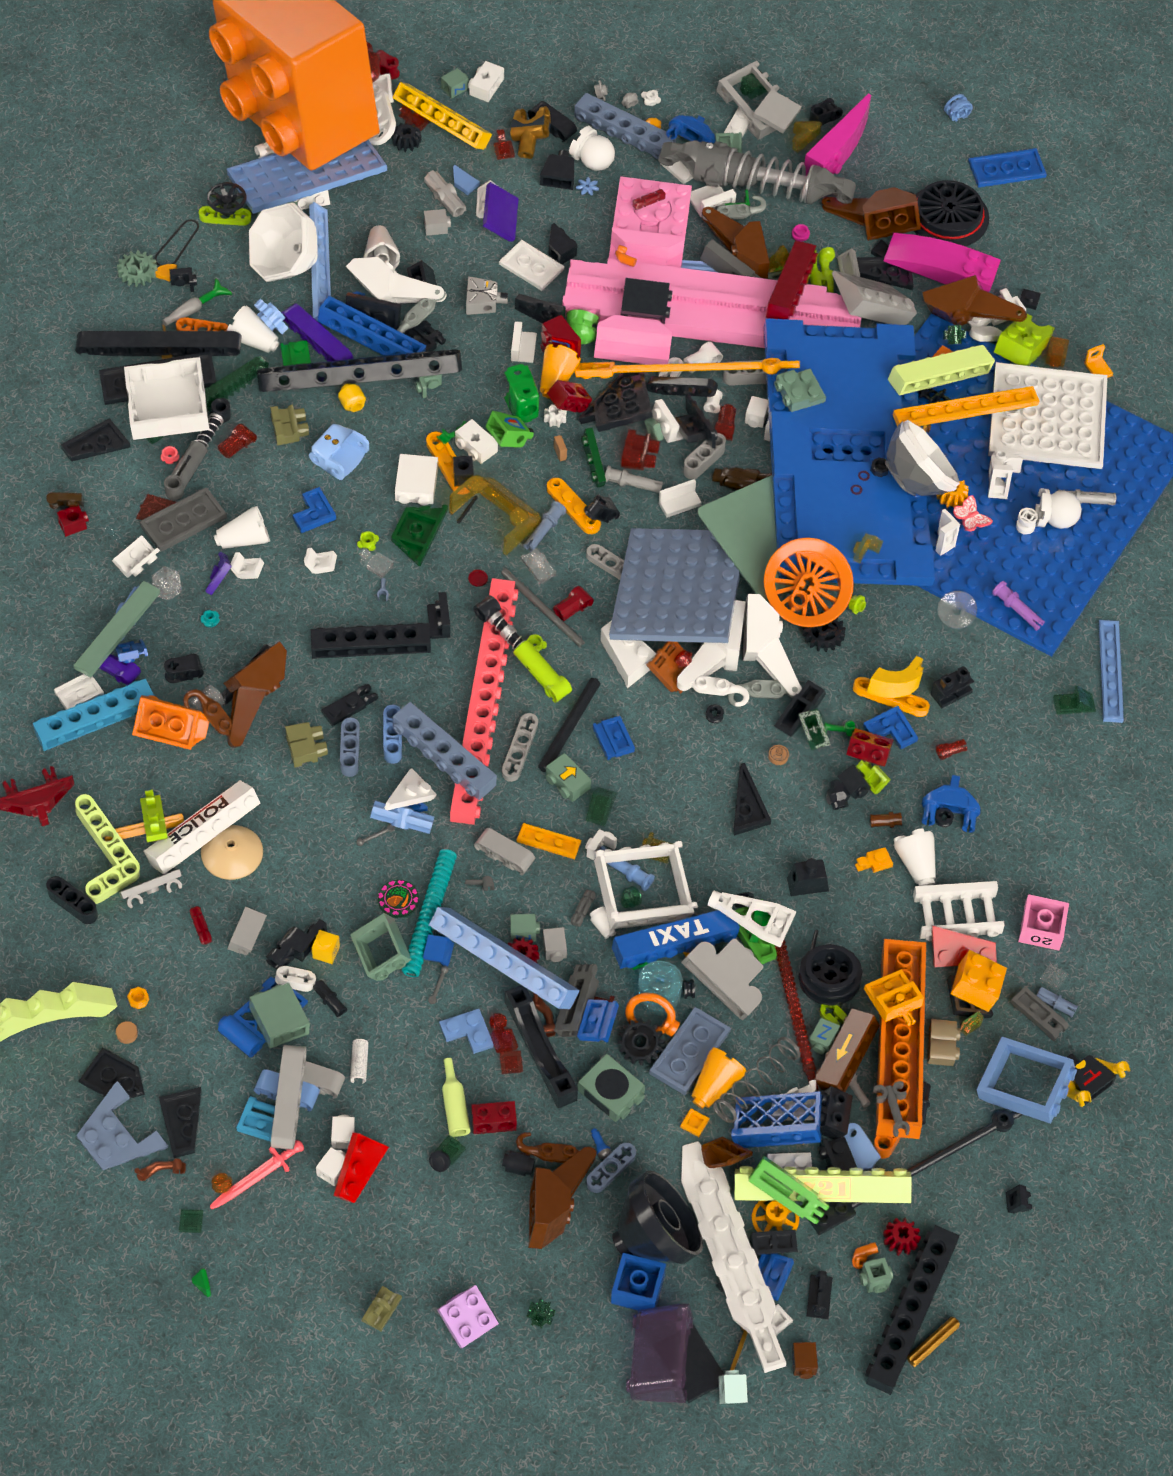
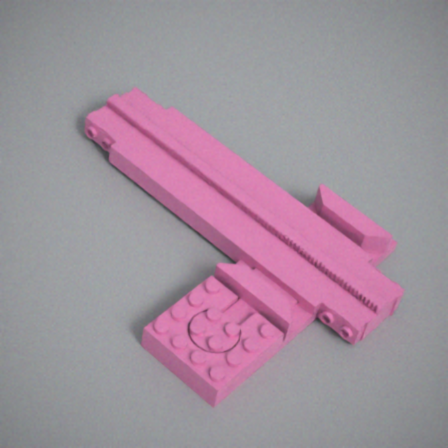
[562,177,862,365]

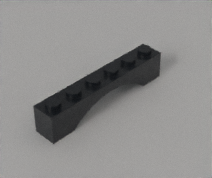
[505,985,578,1108]

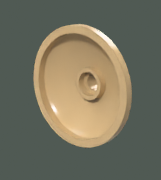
[201,825,263,880]

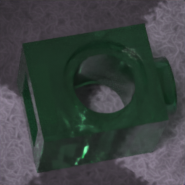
[740,70,769,99]

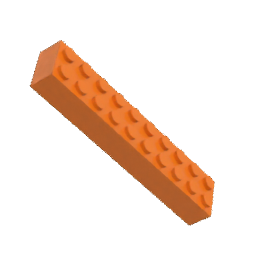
[876,939,926,1139]

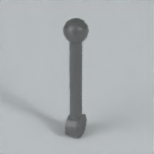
[356,824,395,846]
[428,965,449,1004]

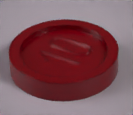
[468,570,488,587]

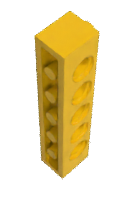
[392,82,492,150]

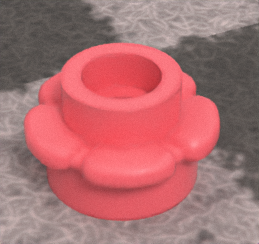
[161,446,180,464]

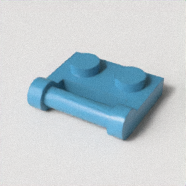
[237,1096,275,1142]

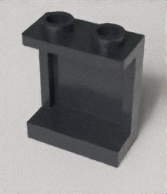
[621,278,673,324]

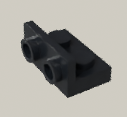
[427,592,450,639]
[818,1137,857,1171]

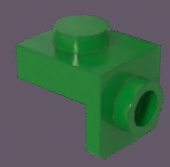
[746,910,771,943]

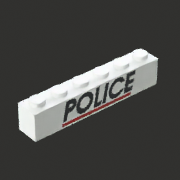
[144,780,260,874]

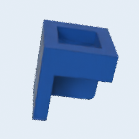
[423,935,454,967]

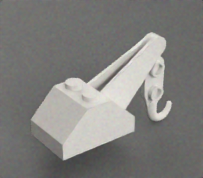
[677,600,749,706]

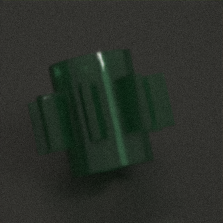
[943,325,966,344]
[526,1298,556,1329]

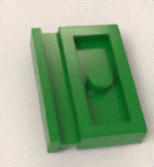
[280,341,311,376]

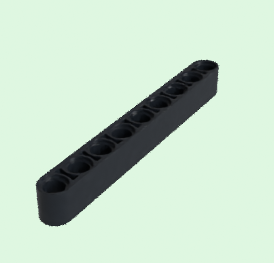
[75,331,242,356]

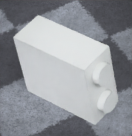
[395,454,438,506]

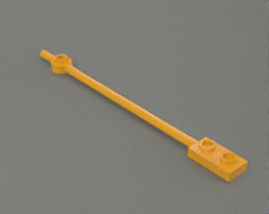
[575,358,800,379]

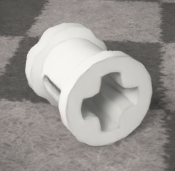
[703,389,723,413]

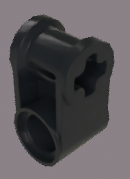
[809,98,843,127]
[584,495,620,523]
[164,654,204,683]

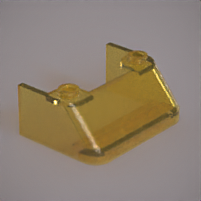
[449,475,541,555]

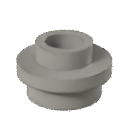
[621,93,639,109]

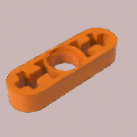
[176,317,228,331]

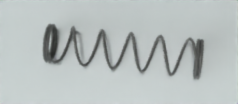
[714,1037,800,1123]

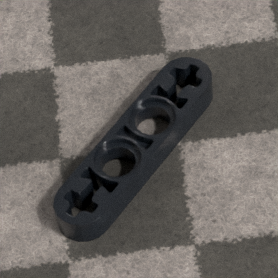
[647,376,718,397]

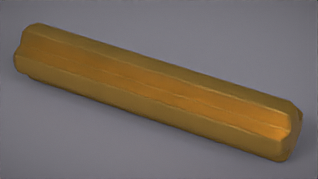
[907,1317,960,1367]

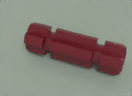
[632,189,666,210]
[190,906,212,945]

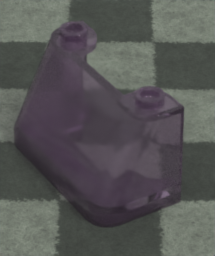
[626,1303,694,1403]

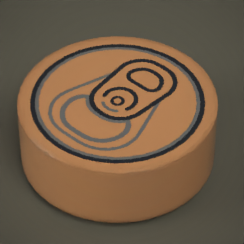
[768,745,789,765]

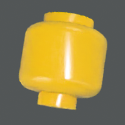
[338,384,366,412]

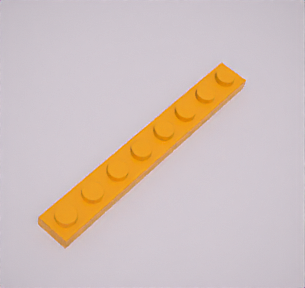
[892,386,1039,426]

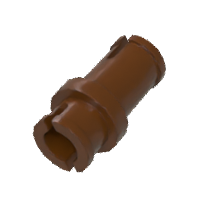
[870,811,902,828]

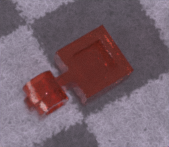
[489,1013,518,1053]

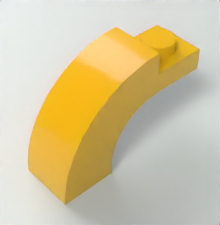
[867,656,924,698]

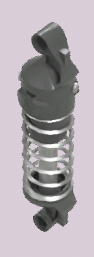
[658,140,856,205]

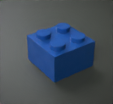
[611,1253,666,1314]

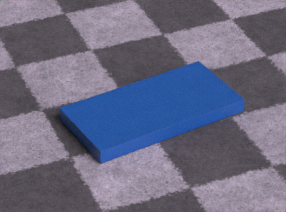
[968,148,1047,188]

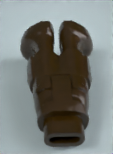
[712,467,772,490]

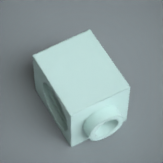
[719,1370,747,1404]

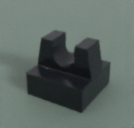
[1005,1184,1033,1213]

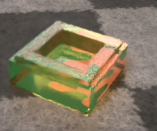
[961,1011,984,1036]

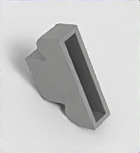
[681,939,763,1020]

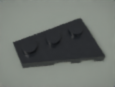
[515,294,566,323]

